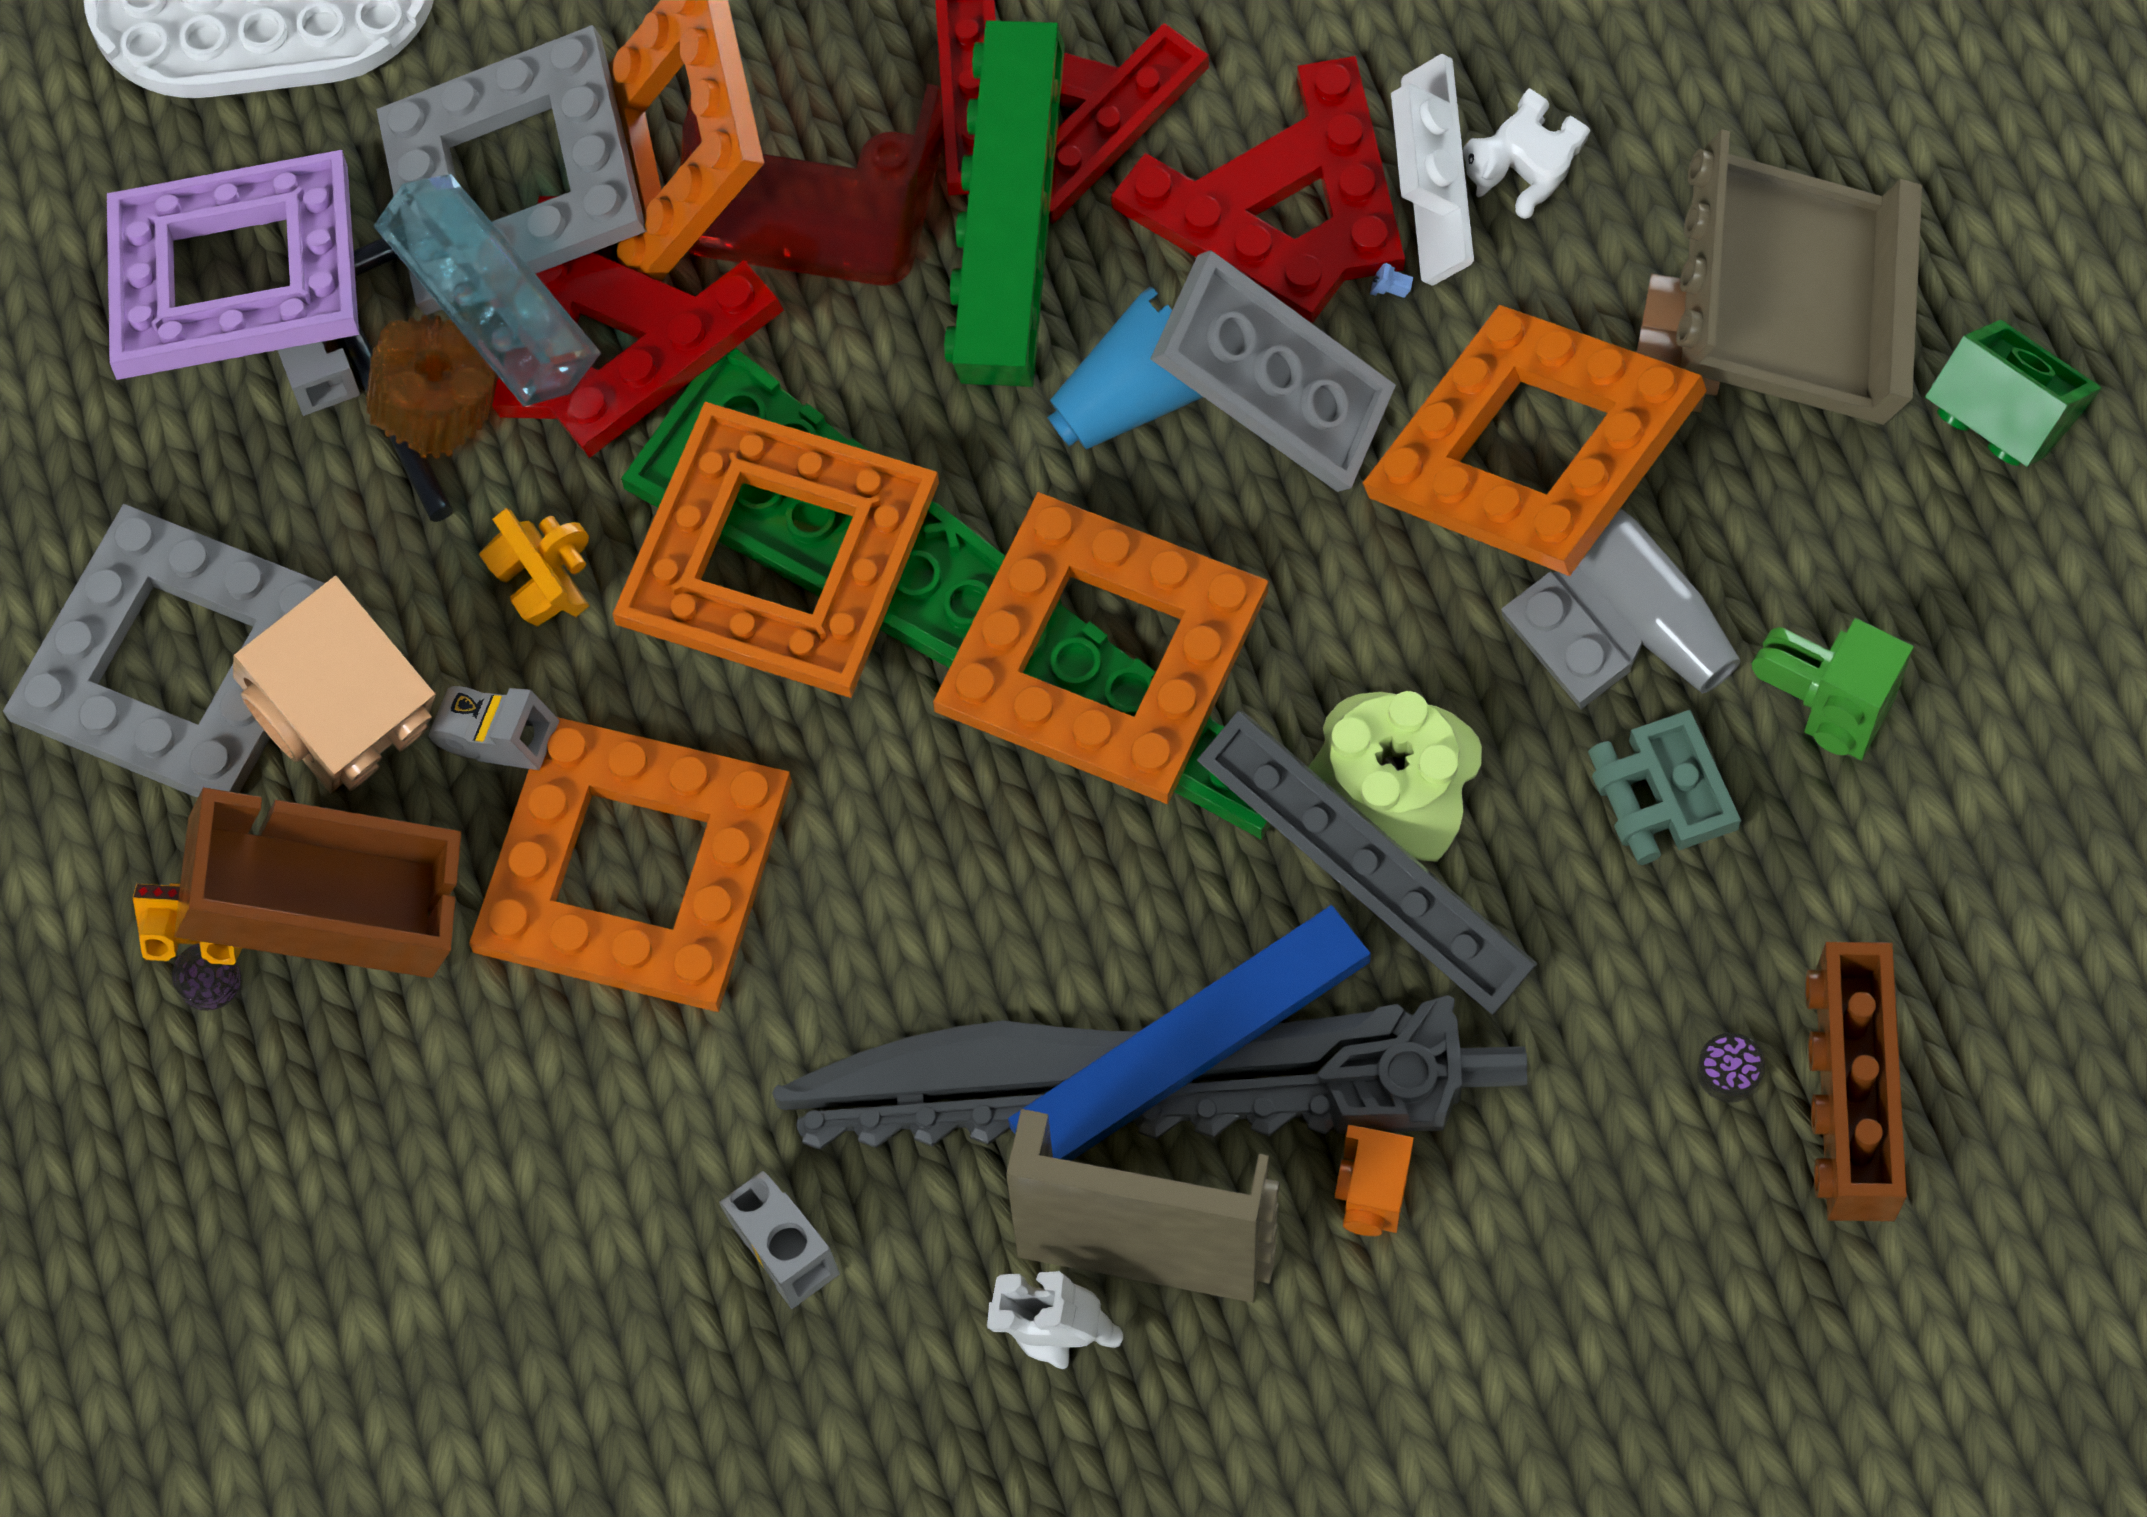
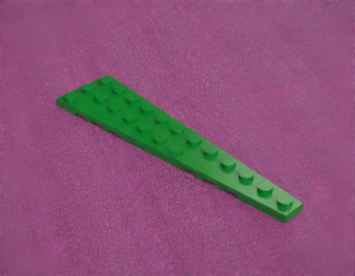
[621,347,1271,840]

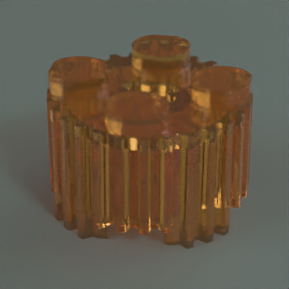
[366,315,496,459]

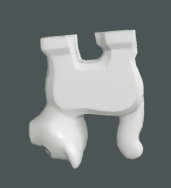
[1462,88,1590,219]
[987,1271,1124,1369]

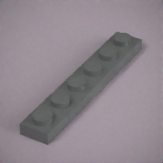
[1197,711,1538,1015]

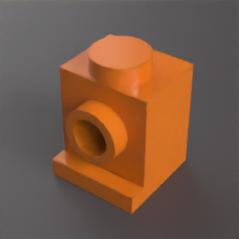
[1335,1125,1414,1236]

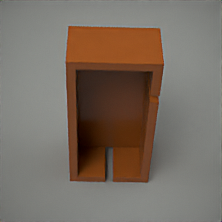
[174,787,461,978]

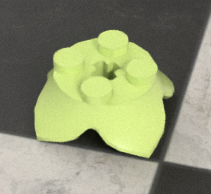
[1309,691,1482,862]

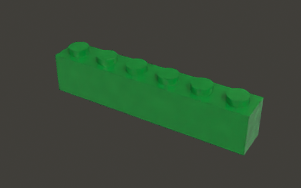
[944,20,1065,387]

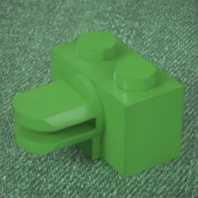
[1751,618,1914,761]

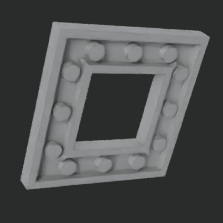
[376,25,647,315]
[3,504,325,798]

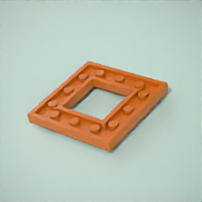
[608,0,764,281]
[1363,305,1707,576]
[613,402,939,698]
[933,492,1269,804]
[469,717,792,1013]

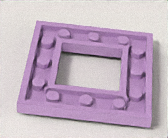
[107,150,359,380]

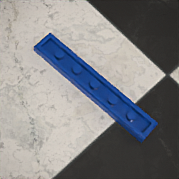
[1008,905,1371,1161]

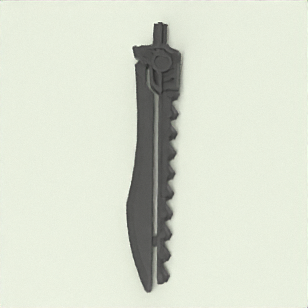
[772,995,1527,1150]

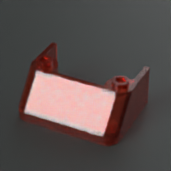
[680,84,944,286]

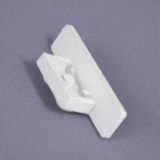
[1391,54,1474,286]

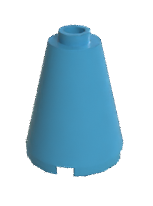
[1047,287,1204,450]

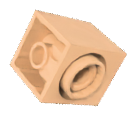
[233,575,435,794]

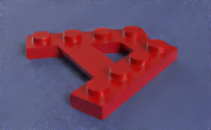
[935,0,1209,224]
[1111,56,1405,323]
[492,196,784,458]

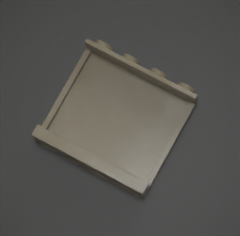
[1676,129,1922,425]
[1006,1109,1280,1303]

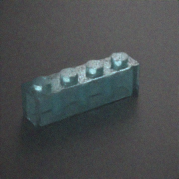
[374,174,601,406]

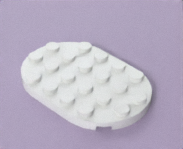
[84,0,434,98]

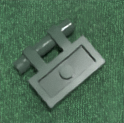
[1588,710,1741,865]

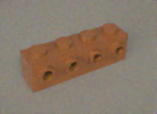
[1805,942,1907,1222]

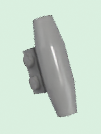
[1501,508,1740,709]

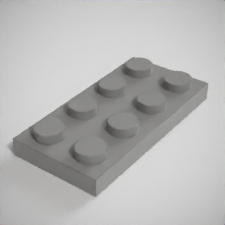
[1150,250,1396,492]

